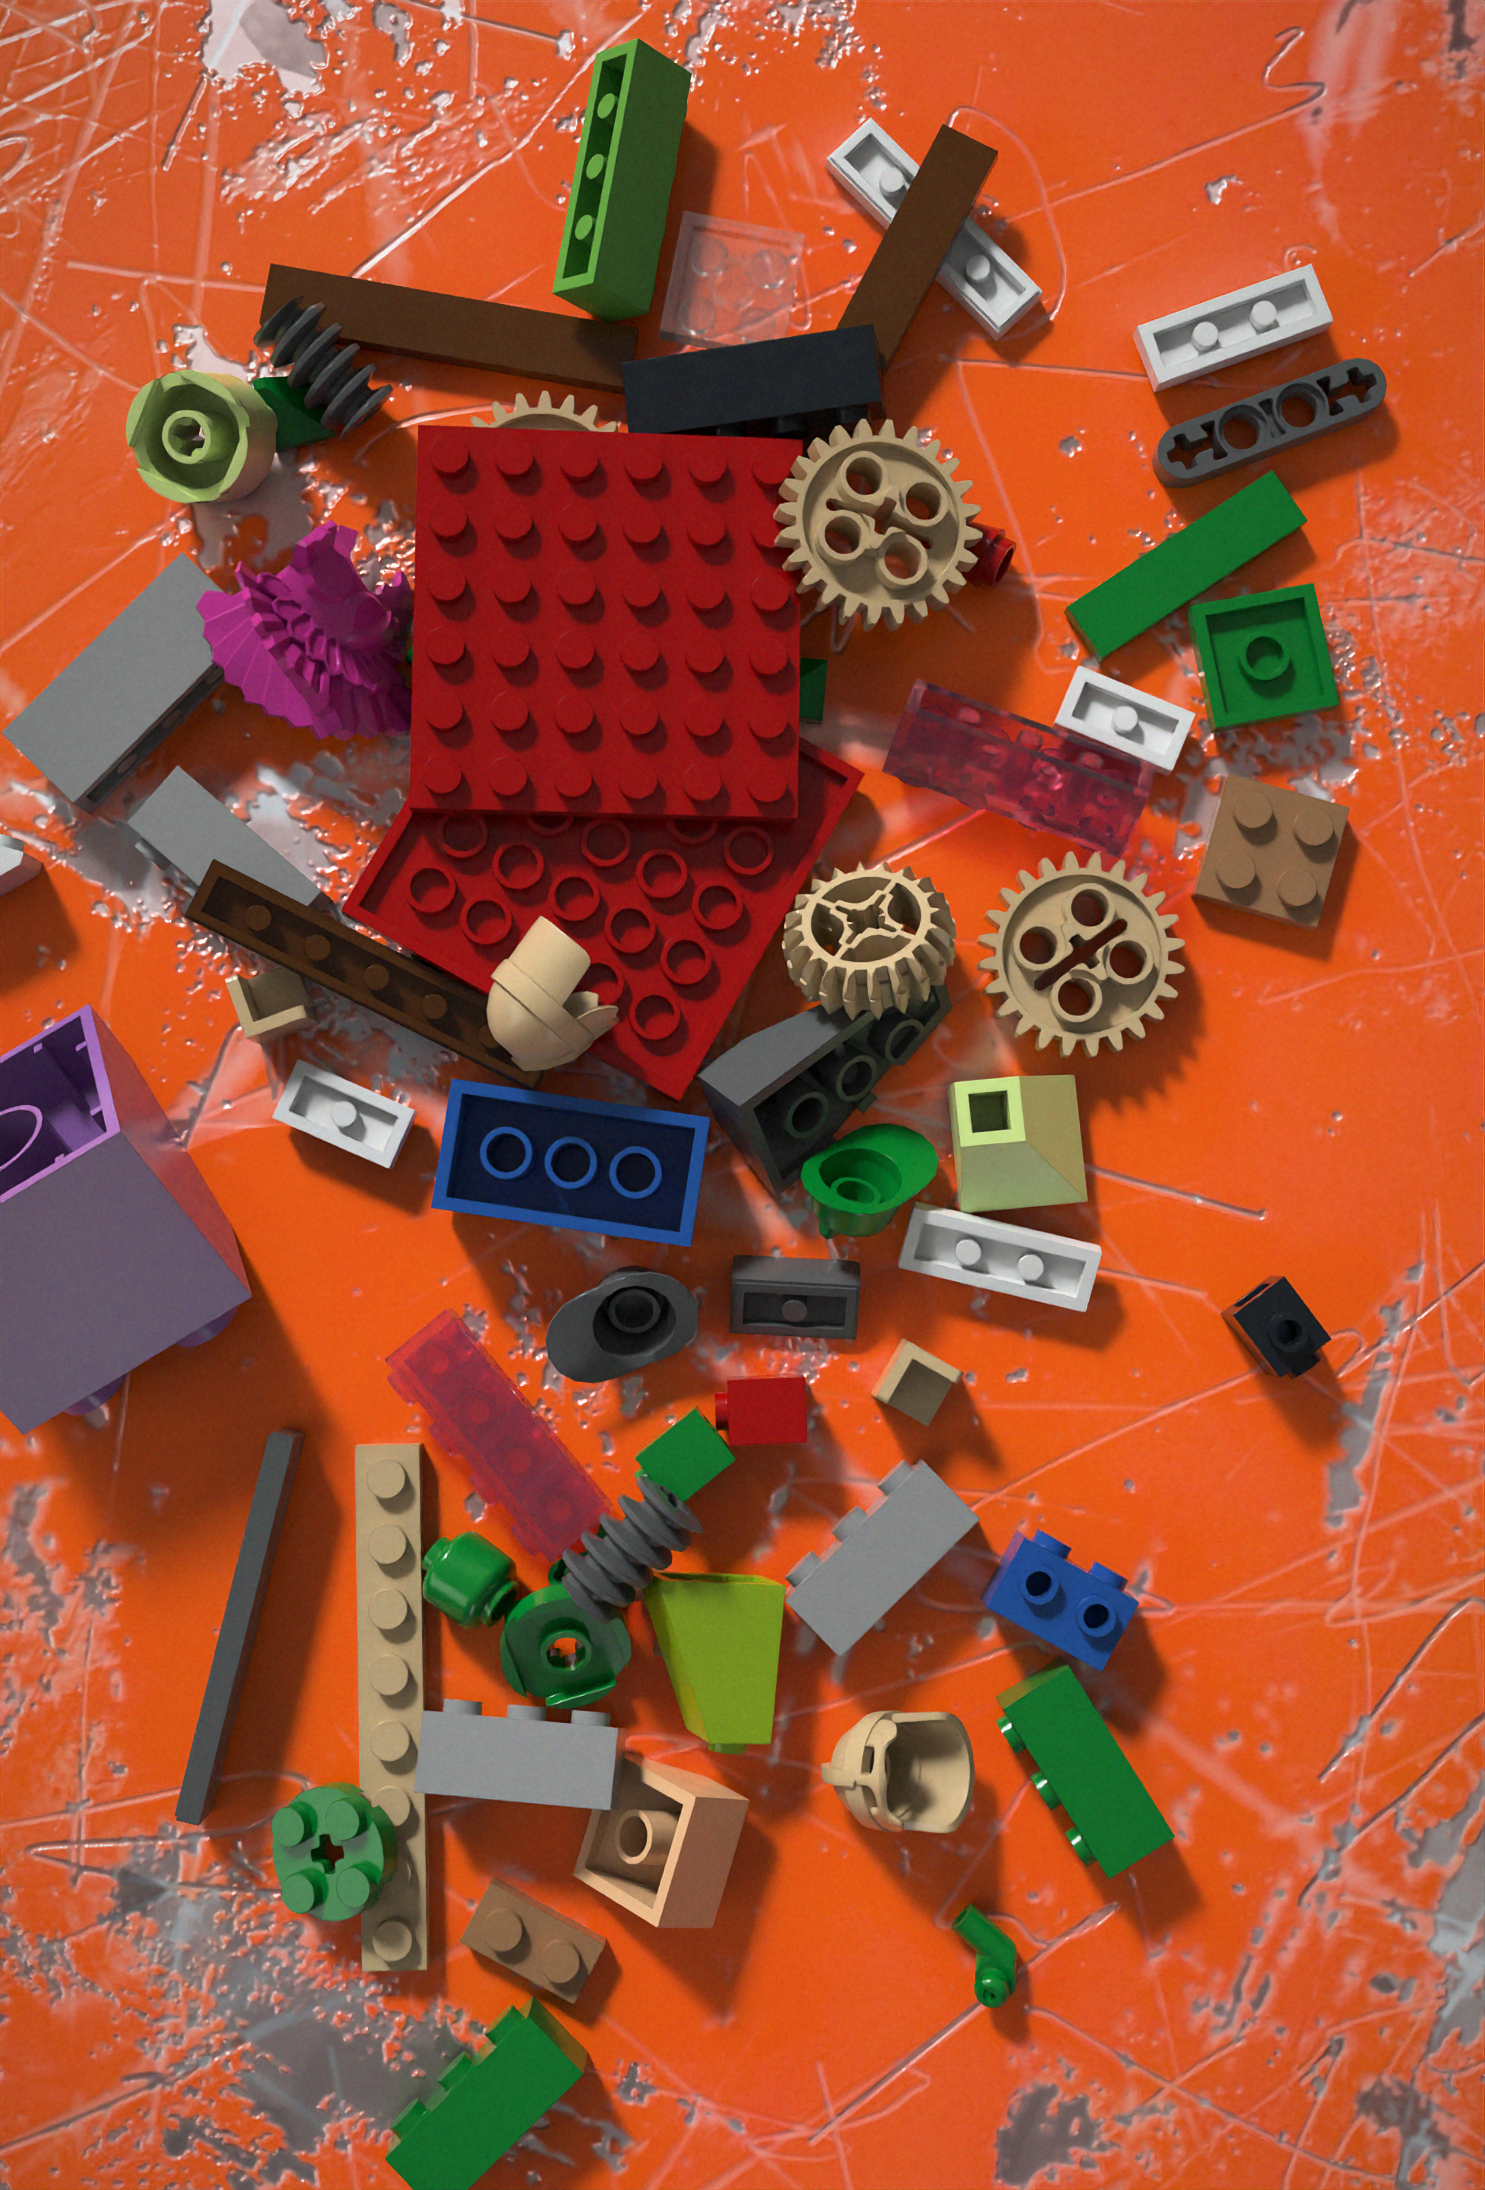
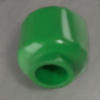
[421,1531,520,1629]

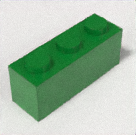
[995,1656,1175,1879]
[385,1996,588,2190]

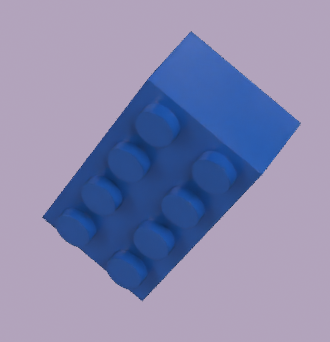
[431,1079,711,1247]

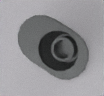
[545,1265,699,1384]

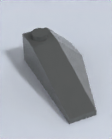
[696,981,953,1196]

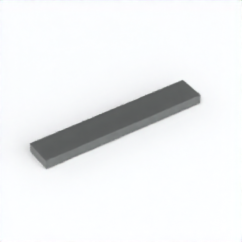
[174,1427,306,1826]

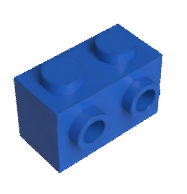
[980,1529,1139,1672]

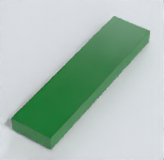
[1064,470,1308,663]

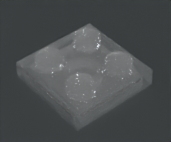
[659,211,806,349]

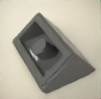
[729,1255,861,1340]

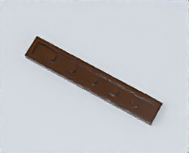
[803,124,998,459]
[259,263,639,395]
[184,859,545,1091]

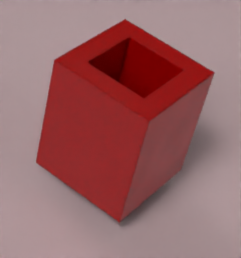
[715,1374,808,1446]

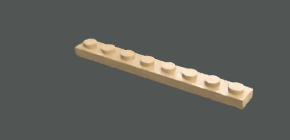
[355,1442,431,1972]

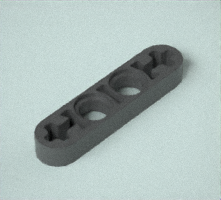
[1152,358,1387,489]

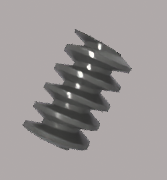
[253,295,394,441]
[561,1475,704,1625]

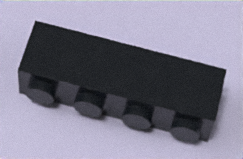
[621,324,887,439]

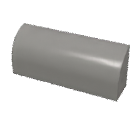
[1,552,224,815]

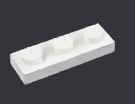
[1133,264,1334,393]
[898,1201,1102,1313]

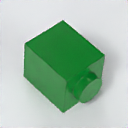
[633,1405,736,1502]

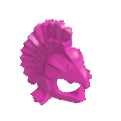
[195,519,412,741]

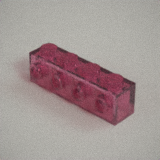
[882,678,1155,859]
[384,1308,615,1563]

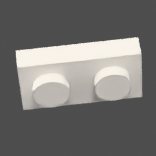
[1052,665,1195,776]
[272,1059,418,1169]

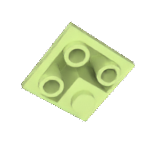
[947,1075,1088,1213]

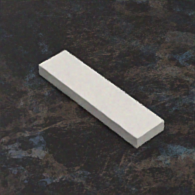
[825,117,1043,341]

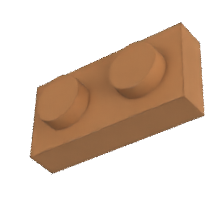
[459,1876,606,2004]

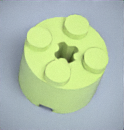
[126,370,278,503]

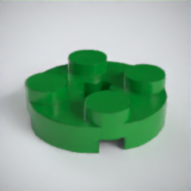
[500,1584,632,1709]
[271,1782,398,1921]

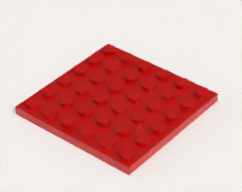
[409,425,803,823]
[341,736,865,1104]

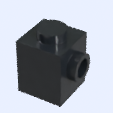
[1220,1276,1331,1379]

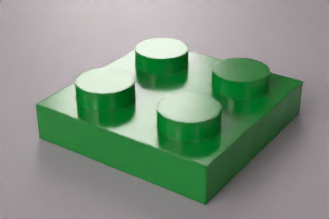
[1186,583,1339,733]

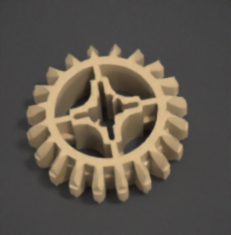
[782,860,957,1021]

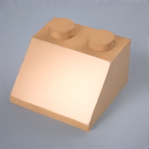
[573,1752,750,1928]

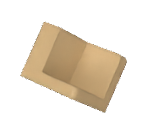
[225,966,320,1045]
[871,1338,964,1427]

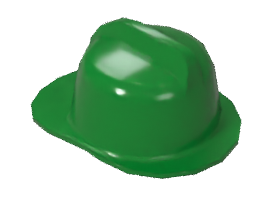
[800,1123,938,1239]

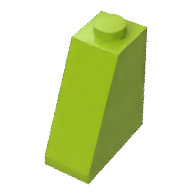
[642,1571,786,1754]

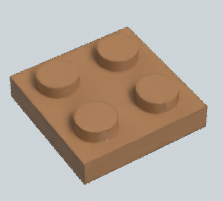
[1191,773,1350,931]

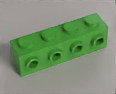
[552,38,692,323]

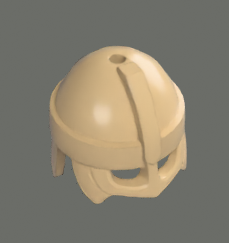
[486,916,619,1071]
[821,1710,975,1833]

